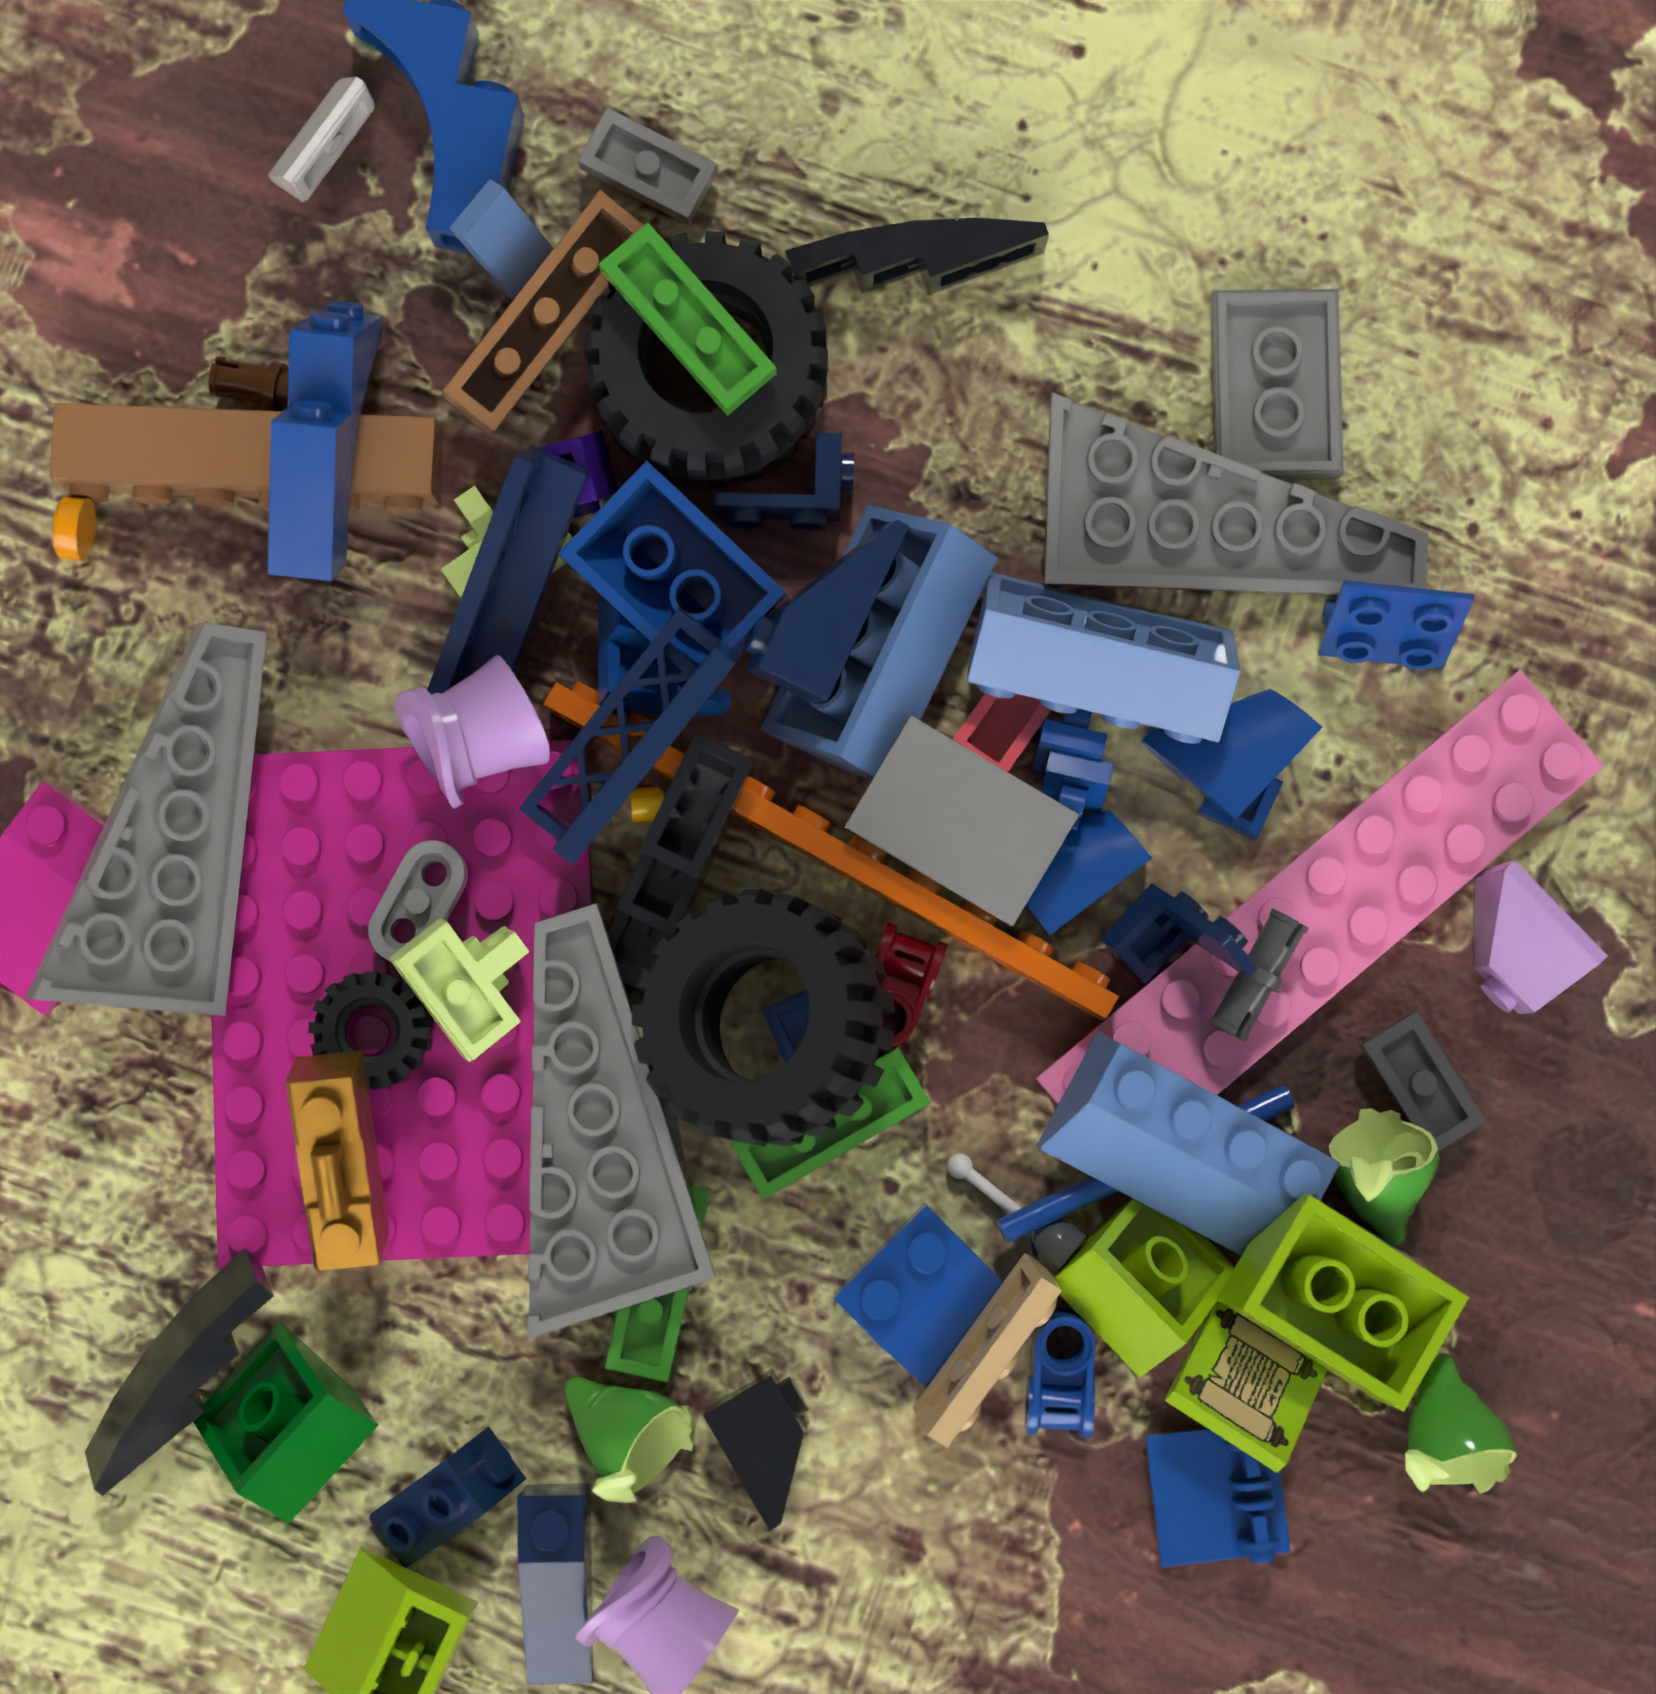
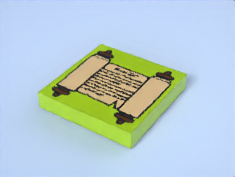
[1165,1301,1327,1473]

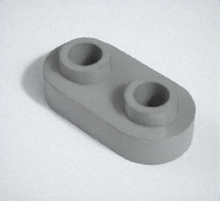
[368,840,468,961]

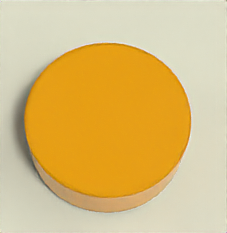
[52,496,96,561]

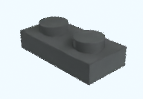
[1358,1011,1487,1152]

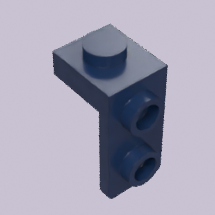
[712,432,854,530]
[1100,883,1257,985]
[369,1426,526,1567]

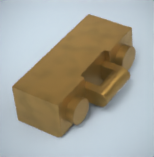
[285,1051,389,1271]

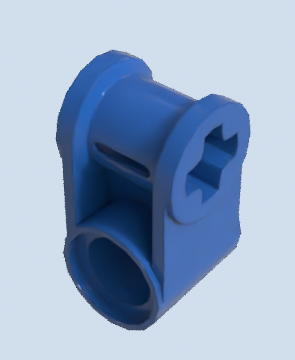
[1025,1308,1095,1438]

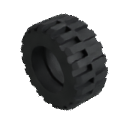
[584,231,828,489]
[632,889,895,1146]

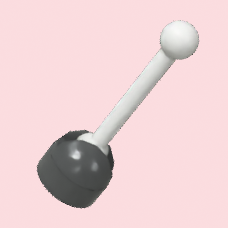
[947,1153,1087,1275]

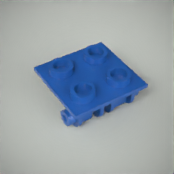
[1318,580,1474,670]
[1145,1428,1291,1567]

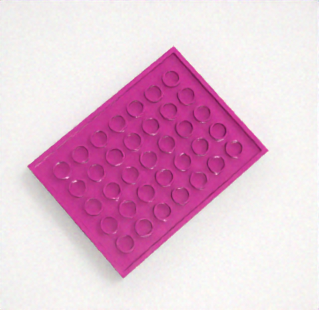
[211,740,593,1268]

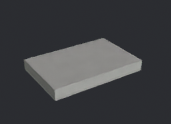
[1211,289,1344,479]
[845,715,1079,927]

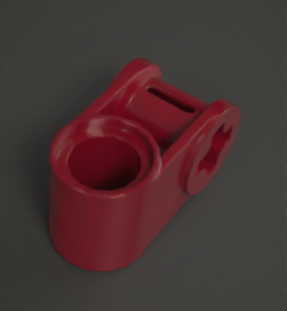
[876,922,948,1050]

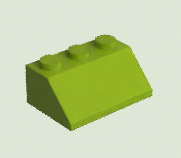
[1217,1193,1469,1412]

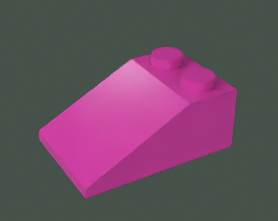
[0,781,106,1016]

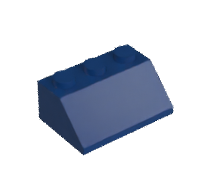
[558,461,788,672]

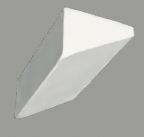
[268,77,376,203]

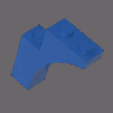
[343,0,525,254]
[268,301,382,581]

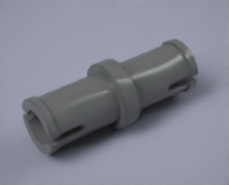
[1209,908,1309,1042]

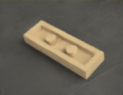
[913,1253,1062,1448]

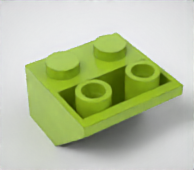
[303,1546,479,1694]

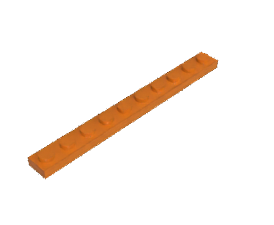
[544,681,1119,1020]

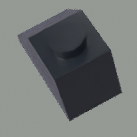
[703,1368,809,1531]

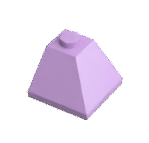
[1474,860,1608,1014]

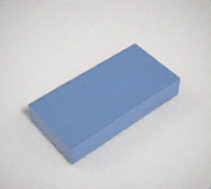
[449,179,554,300]

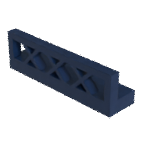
[427,445,591,695]
[518,608,741,865]

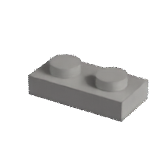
[578,107,718,225]

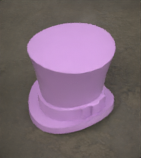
[394,655,550,808]
[576,1535,739,1694]

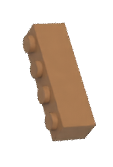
[441,190,644,437]

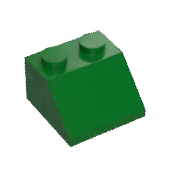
[193,1322,378,1523]

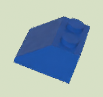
[834,1202,1003,1386]

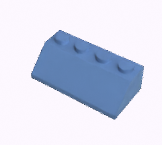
[760,505,998,780]
[967,572,1241,744]
[1036,1031,1341,1256]

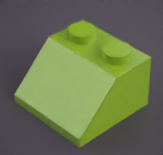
[1053,1196,1235,1377]

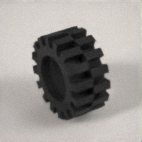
[308,971,434,1089]

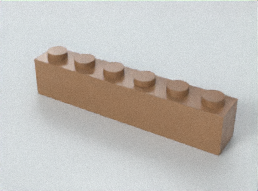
[49,403,444,515]

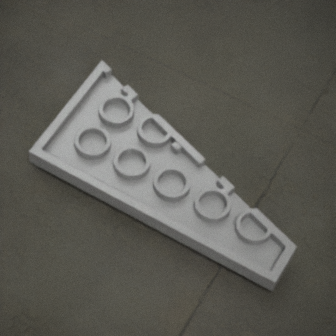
[1043,393,1428,595]
[25,622,267,1016]
[527,903,716,1339]

